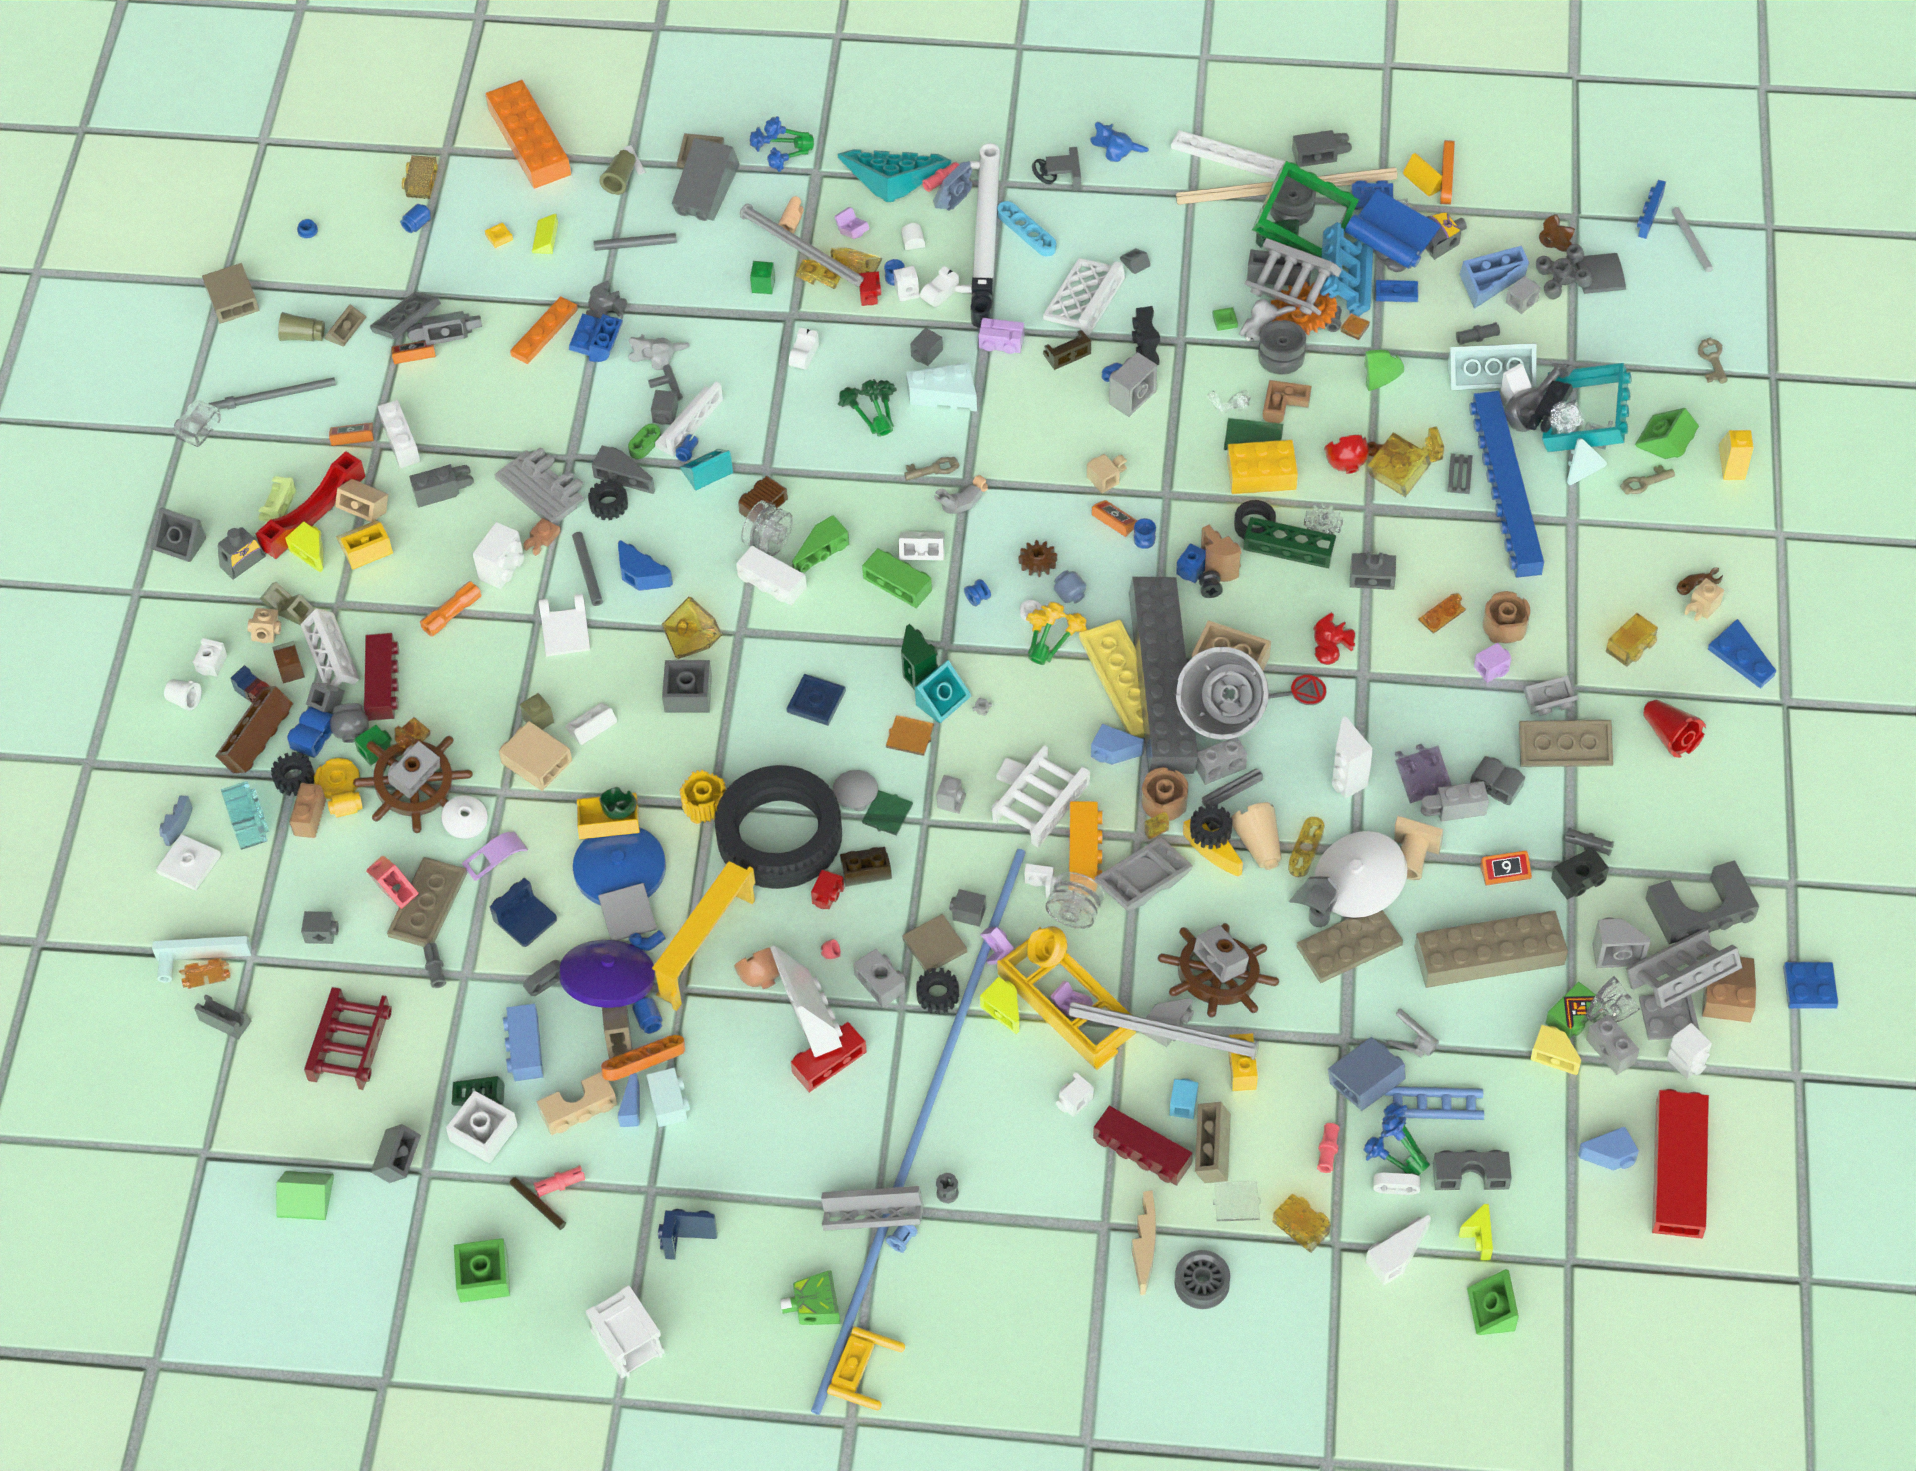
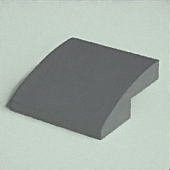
[1576,253,1626,294]

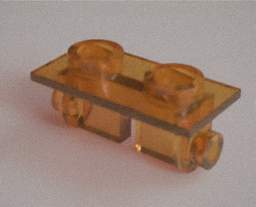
[1418,593,1466,634]
[179,958,231,989]

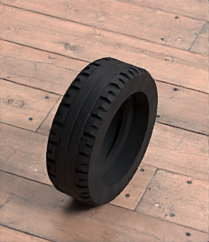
[714,765,842,889]

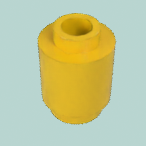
[327,791,363,818]

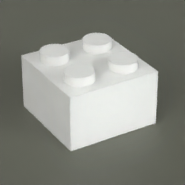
[473,522,524,589]
[446,1091,518,1164]

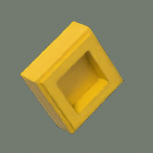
[485,222,513,248]

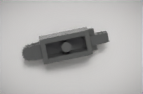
[407,311,482,345]

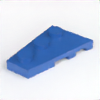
[1708,619,1776,689]

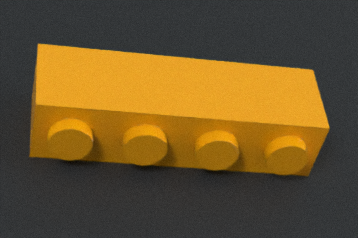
[1069,801,1102,893]

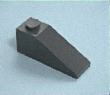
[592,445,655,494]

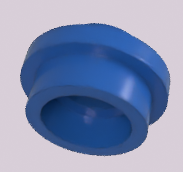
[297,219,318,238]

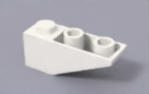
[1366,1214,1431,1285]

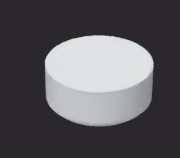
[1020,600,1042,622]

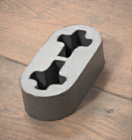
[523,960,561,996]

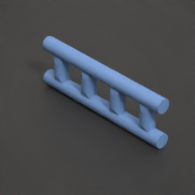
[1385,1087,1484,1120]

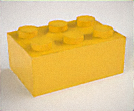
[1227,440,1298,494]

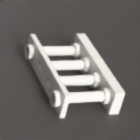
[991,746,1090,848]

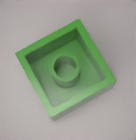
[454,1238,510,1303]

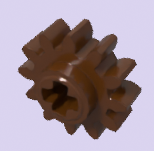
[1018,540,1057,577]

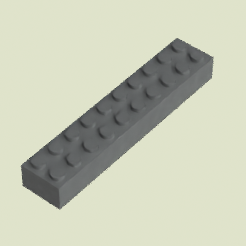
[1129,576,1198,774]

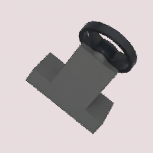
[1032,147,1081,191]

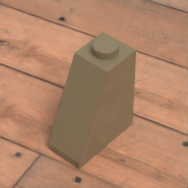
[602,1006,633,1059]

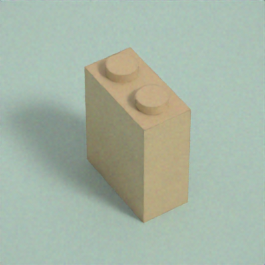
[499,721,572,791]

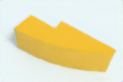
[1183,819,1243,877]

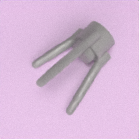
[1388,1009,1439,1058]

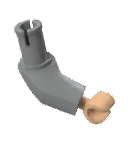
[934,475,988,514]

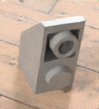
[1142,998,1194,1047]

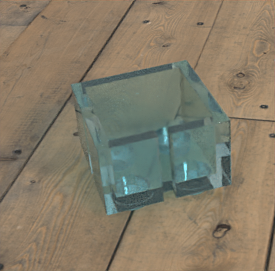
[221,781,269,850]

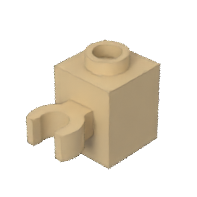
[1087,454,1127,493]
[1685,578,1724,621]

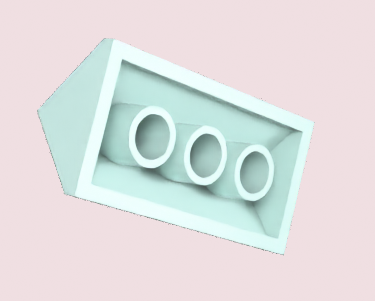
[1448,343,1537,390]

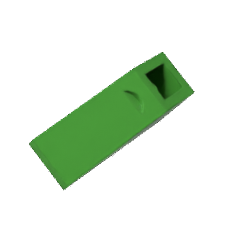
[792,515,849,573]

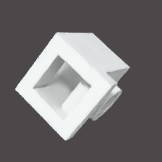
[894,266,920,302]
[193,638,227,677]
[1056,1072,1094,1117]

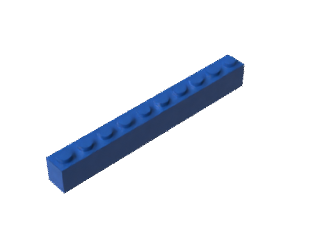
[1469,391,1544,578]

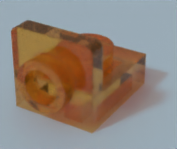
[395,717,430,748]

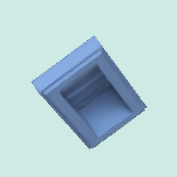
[618,1073,640,1127]

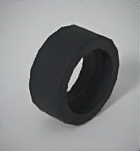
[1234,500,1276,539]

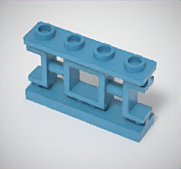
[1320,222,1373,318]

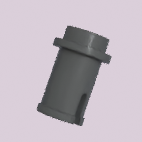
[1325,305,1342,332]

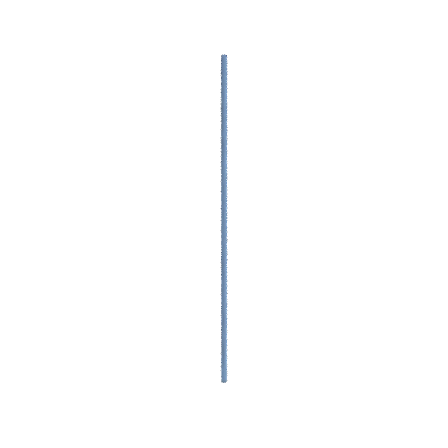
[811,849,1026,1415]

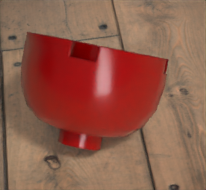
[1324,435,1369,474]

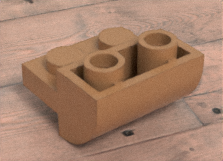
[1201,524,1242,582]

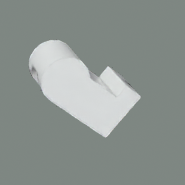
[920,266,959,307]
[789,328,819,370]

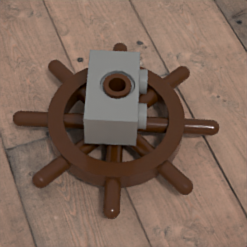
[353,724,473,834]
[1158,923,1279,1018]

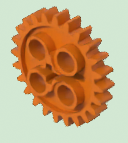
[1271,282,1337,335]

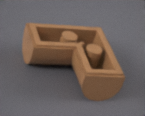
[1263,380,1312,424]

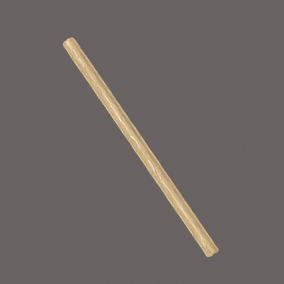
[1176,167,1398,205]

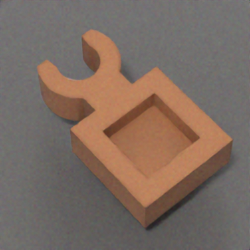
[523,518,561,556]

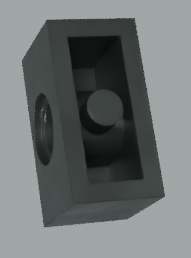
[1551,847,1609,900]

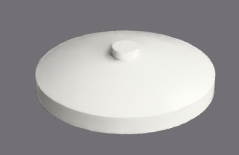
[1315,831,1407,918]

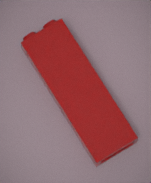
[1652,1089,1709,1239]

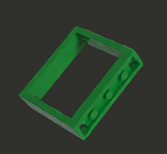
[1252,161,1359,258]

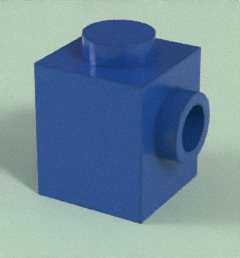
[1176,543,1206,583]

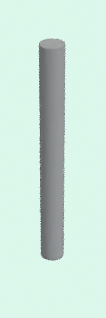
[1672,207,1713,272]

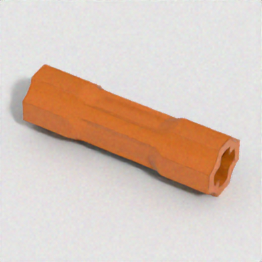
[420,581,482,637]

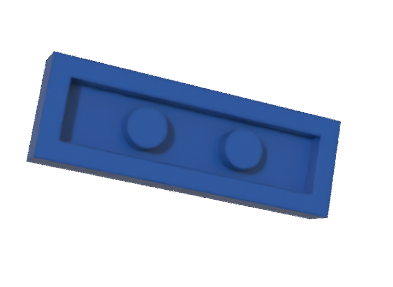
[1637,180,1666,239]

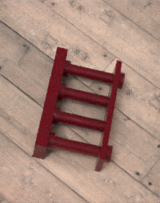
[304,987,392,1090]

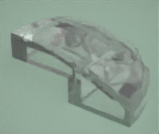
[1585,976,1640,1023]

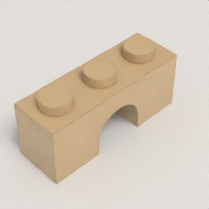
[537,1071,617,1136]

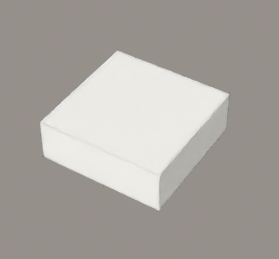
[997,758,1027,785]

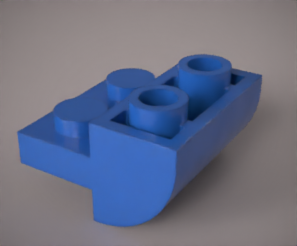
[569,313,623,362]

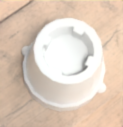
[164,679,202,711]

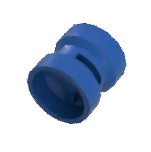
[1134,518,1156,549]

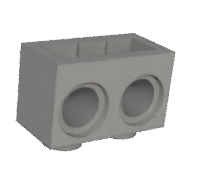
[1195,737,1247,785]

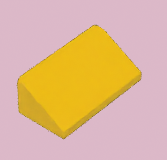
[1403,153,1442,197]

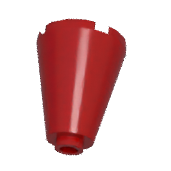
[1643,699,1706,758]

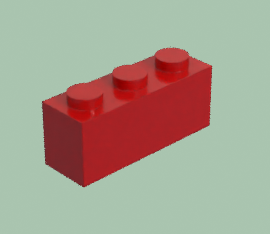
[791,1022,867,1093]

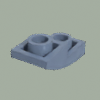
[159,795,193,846]

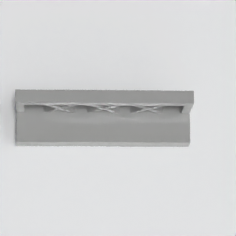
[821,1186,923,1231]

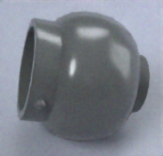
[330,703,369,743]

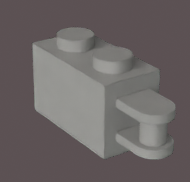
[1421,781,1489,822]

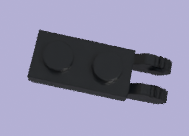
[1528,380,1573,433]

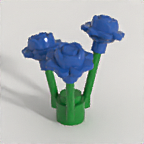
[750,116,814,172]
[1363,1102,1430,1176]

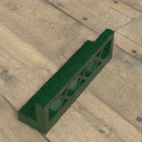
[1243,517,1336,569]

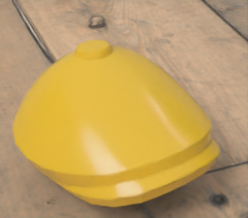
[1027,926,1068,968]

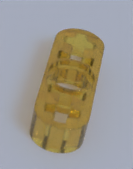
[1288,817,1325,877]

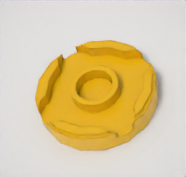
[314,758,360,799]

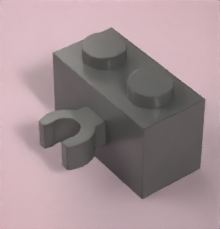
[1350,552,1396,590]

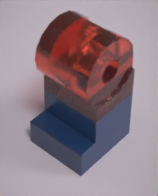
[230,665,270,703]

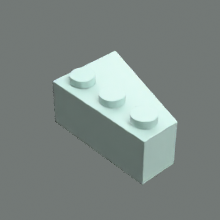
[906,363,977,411]

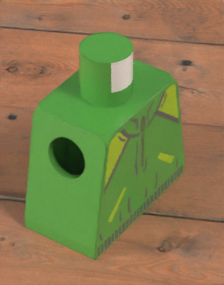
[780,1270,840,1325]

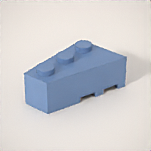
[1459,246,1529,309]

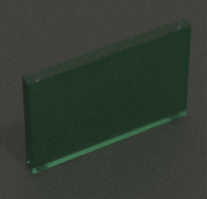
[1224,418,1284,450]

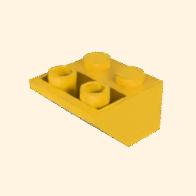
[336,520,393,570]

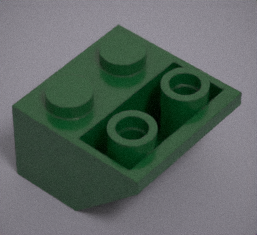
[901,624,938,690]

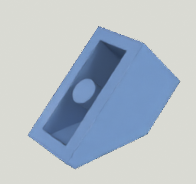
[1091,724,1144,765]
[1578,1127,1639,1171]

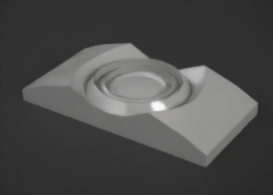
[1094,837,1193,910]

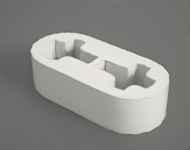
[1373,1173,1420,1195]

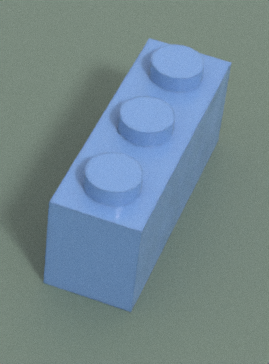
[503,1004,543,1081]

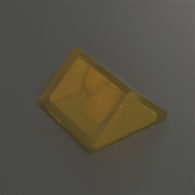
[830,247,882,273]

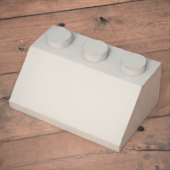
[1332,716,1373,799]

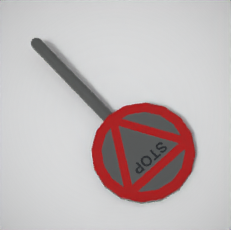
[1268,675,1327,705]

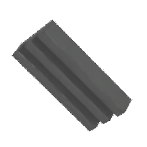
[1448,453,1473,494]

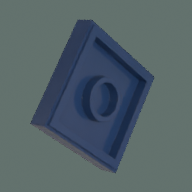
[786,674,846,726]

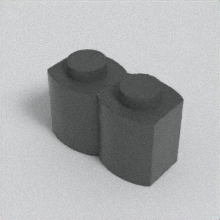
[1470,756,1525,805]

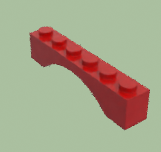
[255,451,366,559]

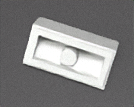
[565,703,617,745]

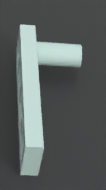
[152,936,252,983]

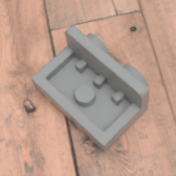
[1523,676,1579,716]

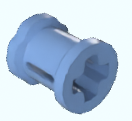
[886,1225,918,1253]

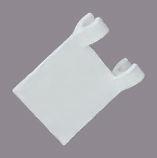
[539,594,590,657]

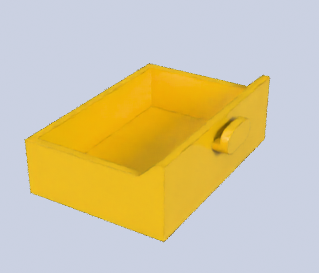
[577,793,639,839]

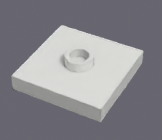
[156,834,221,891]

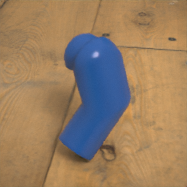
[629,930,666,951]

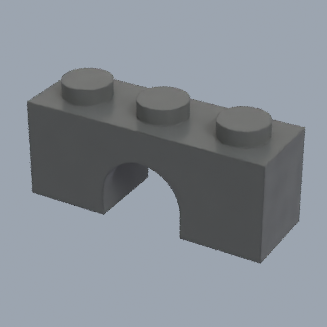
[1433,1150,1512,1190]

